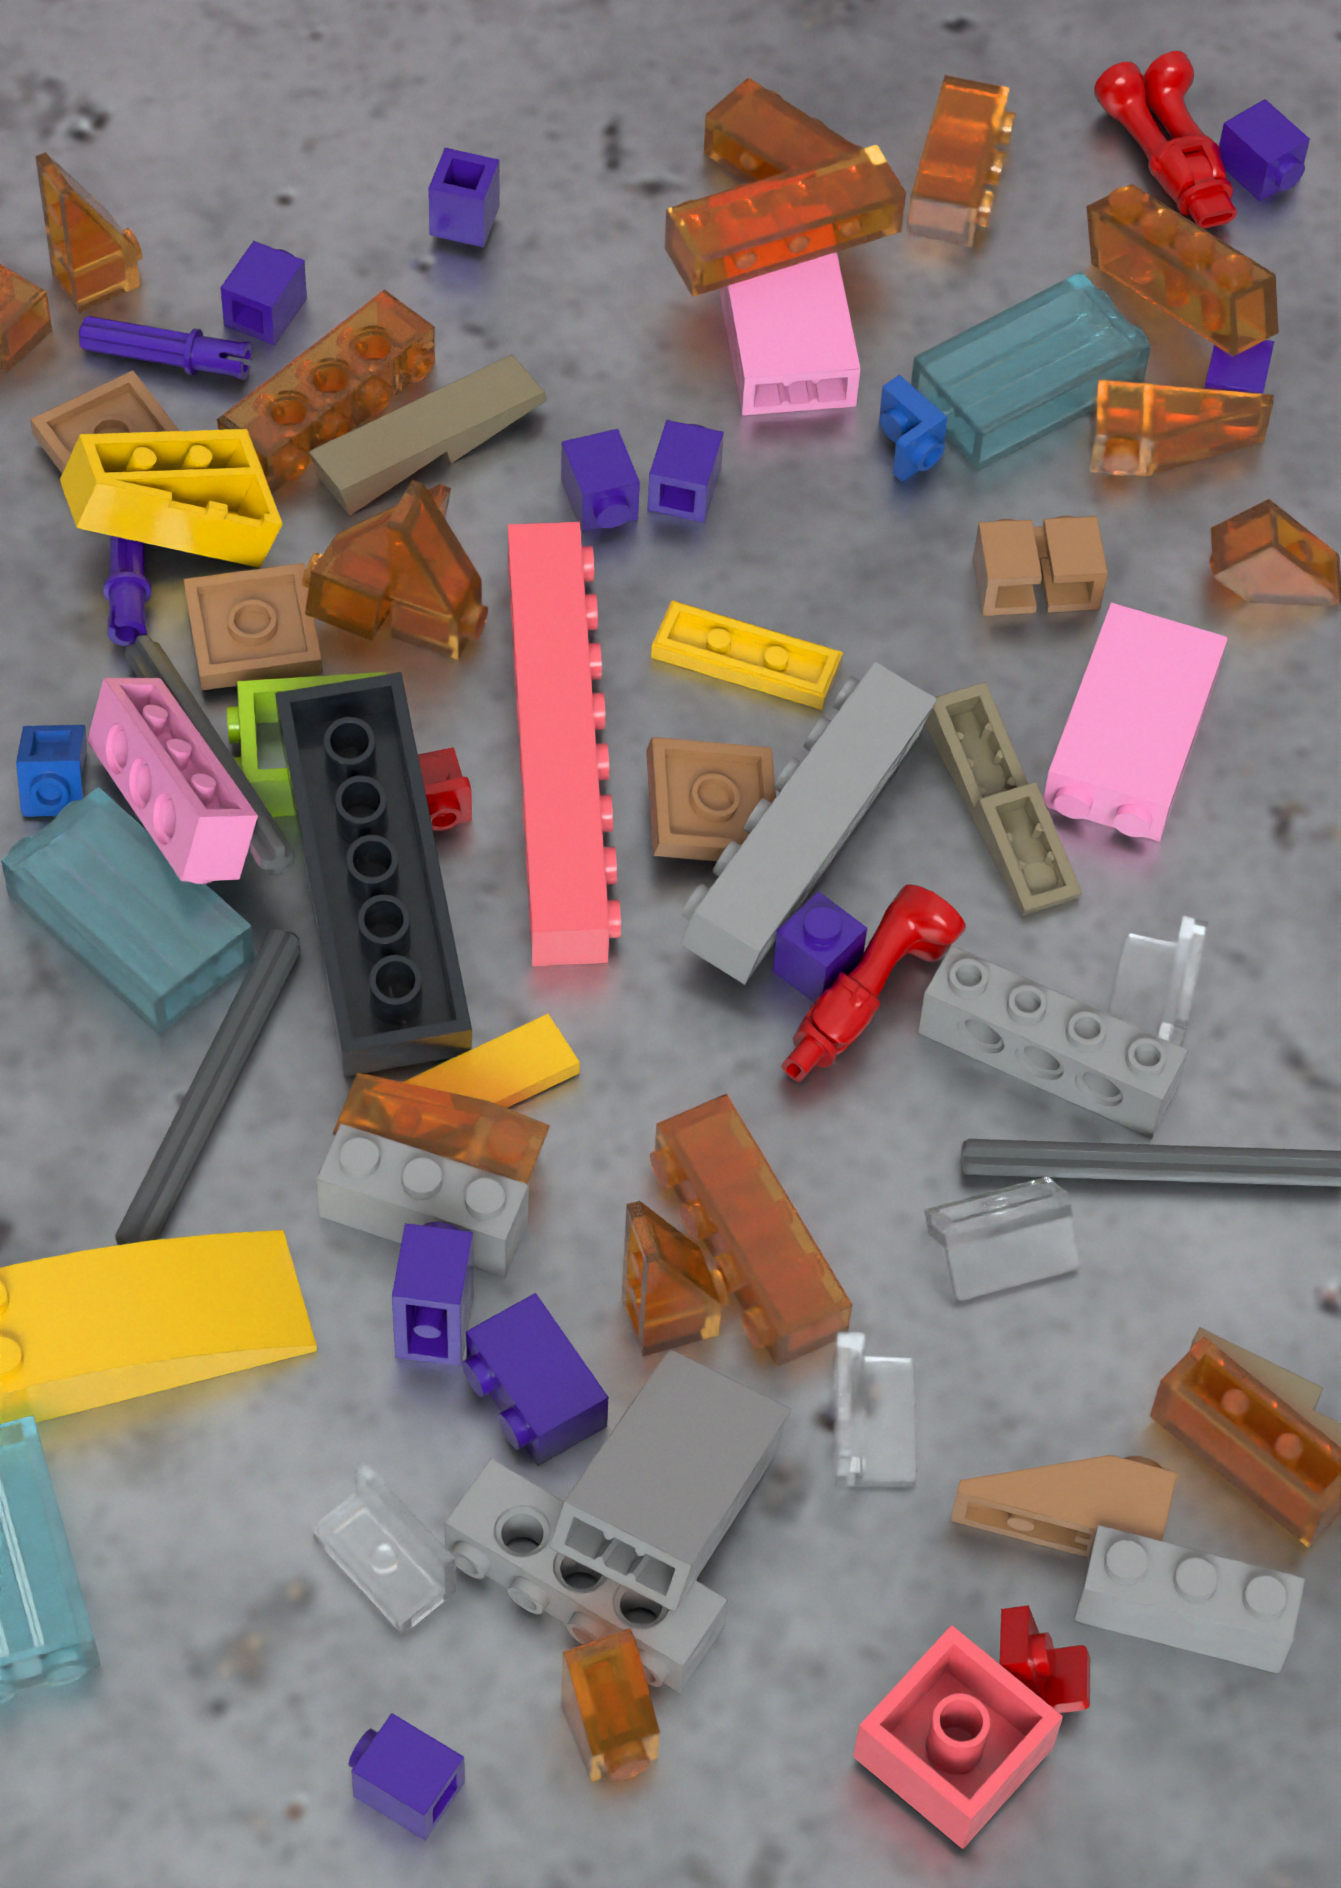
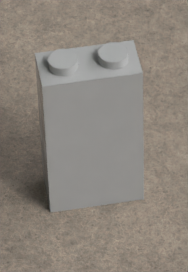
[550,1348,792,1612]

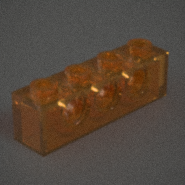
[217,289,435,494]

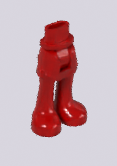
[1094,51,1237,229]
[781,884,966,1082]

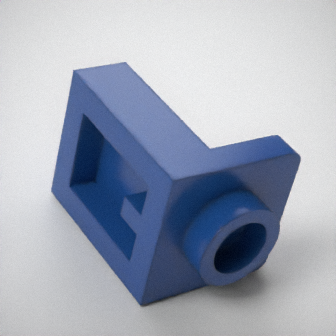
[879,374,947,482]
[16,725,87,817]

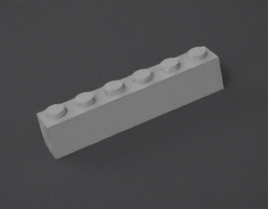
[680,661,938,985]

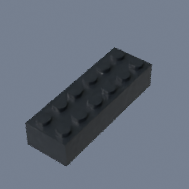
[275,672,472,1077]

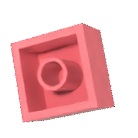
[853,1625,1063,1849]

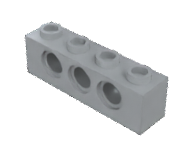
[918,945,1188,1139]
[444,1458,728,1693]

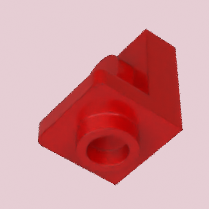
[418,747,472,831]
[999,1605,1091,1713]

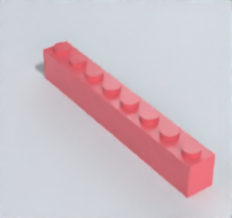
[508,522,621,966]

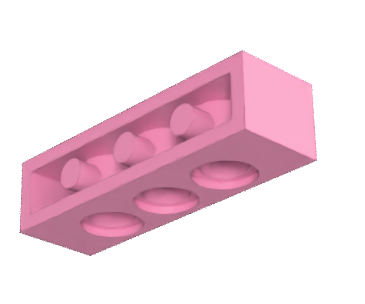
[87,678,258,884]

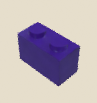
[392,1222,474,1366]
[462,1293,609,1466]

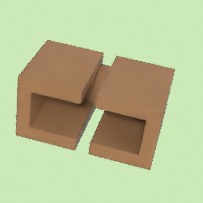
[973,516,1108,616]

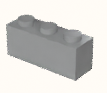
[316,1124,529,1278]
[1074,1525,1305,1674]

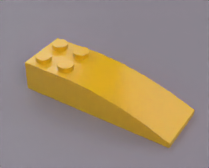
[0,1230,317,1432]

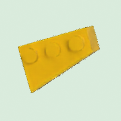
[60,429,283,568]

